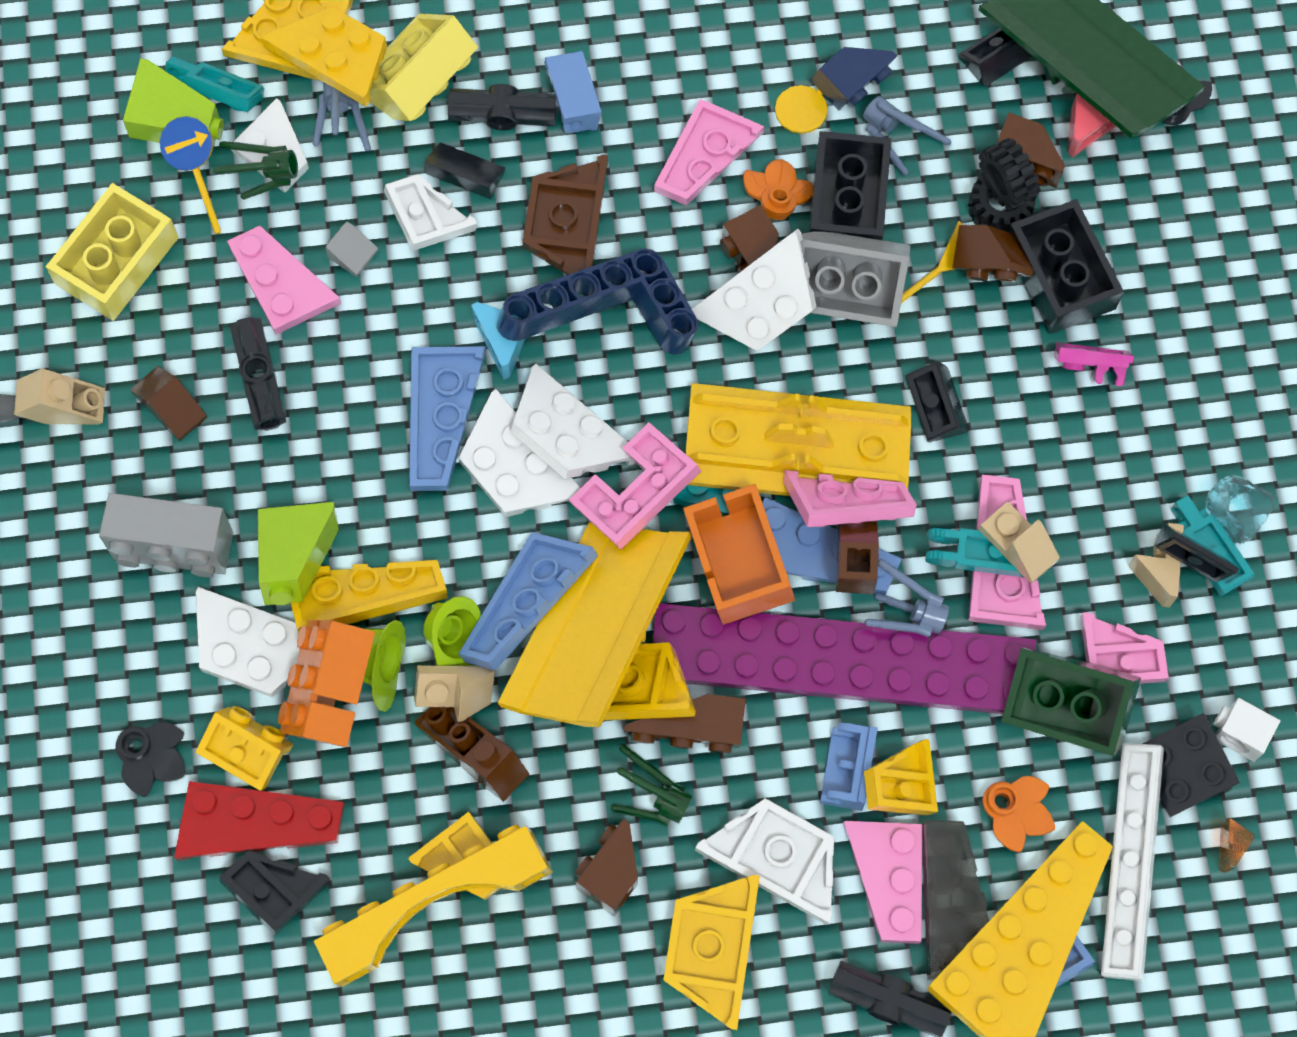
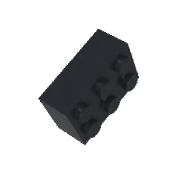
[809,131,892,240]
[1008,199,1124,334]

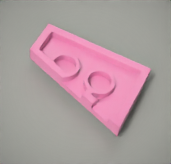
[654,99,765,206]
[227,226,341,335]
[783,470,917,527]
[843,821,922,944]

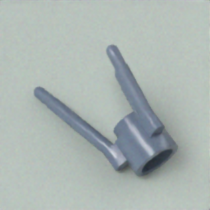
[312,82,371,151]
[863,96,952,176]
[864,559,949,637]

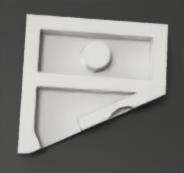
[232,98,309,193]
[384,174,477,251]

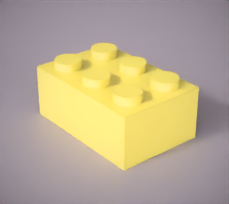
[46,183,179,321]

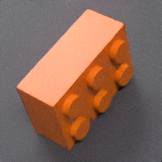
[683,484,795,625]
[278,620,375,747]

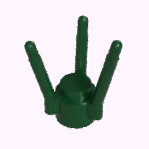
[213,141,298,200]
[611,745,692,826]

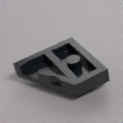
[219,850,330,936]

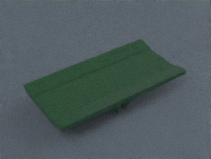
[978,0,1205,139]

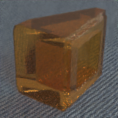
[1219,819,1254,873]

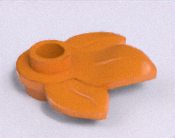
[743,159,813,220]
[982,776,1055,853]

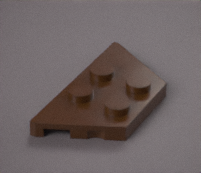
[522,155,608,275]

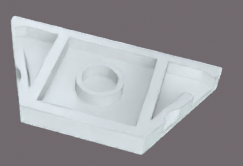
[692,229,817,351]
[510,364,635,479]
[459,389,580,517]
[196,587,300,698]
[695,798,834,925]

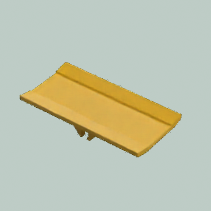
[685,383,911,496]
[498,521,692,727]

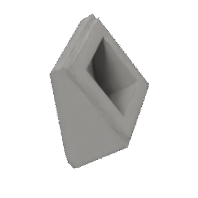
[326,221,379,277]

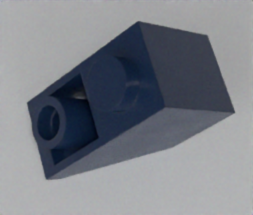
[811,47,897,111]

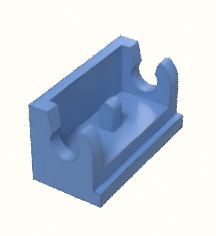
[544,51,602,133]
[820,723,878,811]

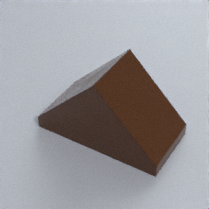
[130,366,208,442]

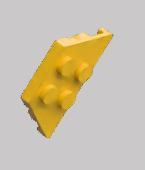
[261,6,387,107]
[604,642,696,720]
[663,875,760,1030]

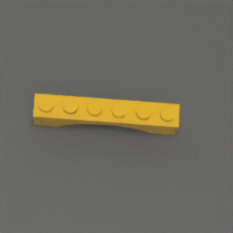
[314,825,553,987]

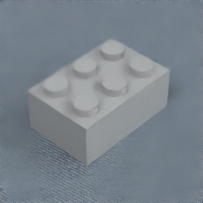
[99,493,234,578]

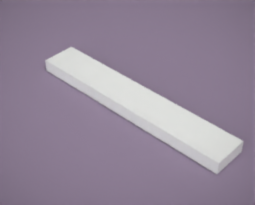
[1101,743,1164,981]

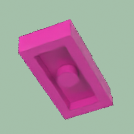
[1054,342,1134,386]

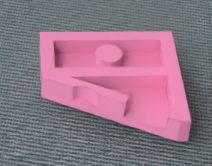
[1080,612,1169,684]

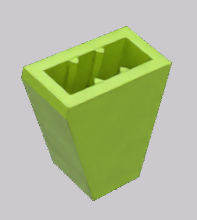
[123,58,224,152]
[258,502,339,605]

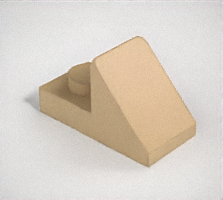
[978,501,1060,584]
[1129,523,1184,608]
[414,665,495,722]

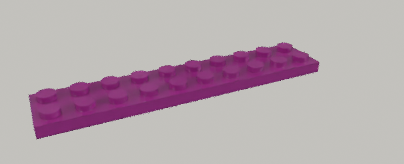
[653,604,1036,714]

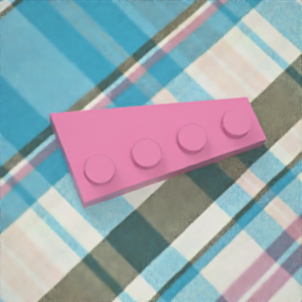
[968,474,1046,630]

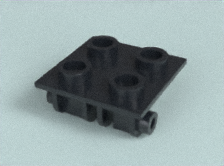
[1143,713,1240,817]

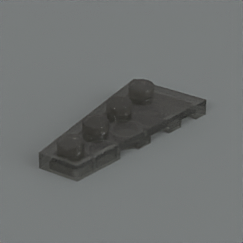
[922,820,989,981]

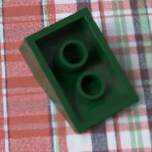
[1001,647,1141,756]

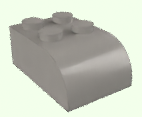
[800,232,910,327]

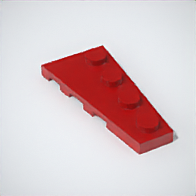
[174,781,345,861]

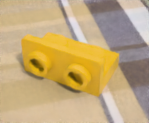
[195,706,293,791]

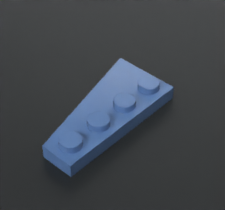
[409,346,486,491]
[762,497,902,595]
[459,532,598,671]

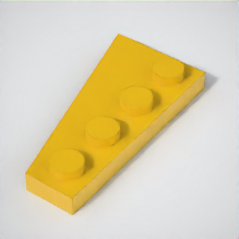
[291,560,448,634]

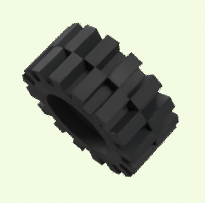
[979,138,1040,210]
[968,174,1037,232]

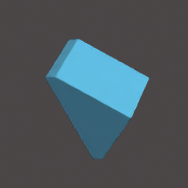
[471,302,526,380]

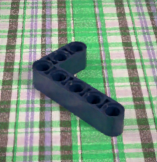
[497,249,698,355]

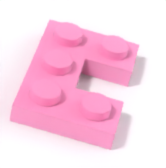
[569,422,701,550]

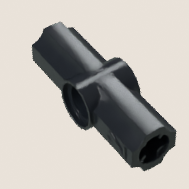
[448,84,557,131]
[230,317,286,431]
[828,961,952,1037]

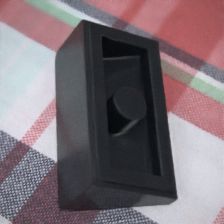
[958,28,1033,86]
[424,142,505,199]
[905,361,969,443]
[1154,523,1239,582]

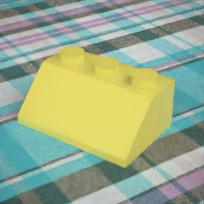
[370,14,478,121]

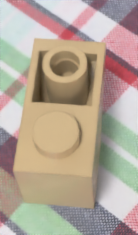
[14,368,105,425]

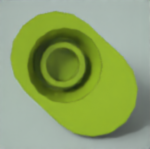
[423,596,481,666]
[363,620,406,712]

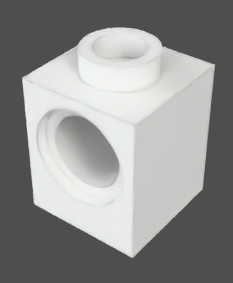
[1213,698,1280,762]

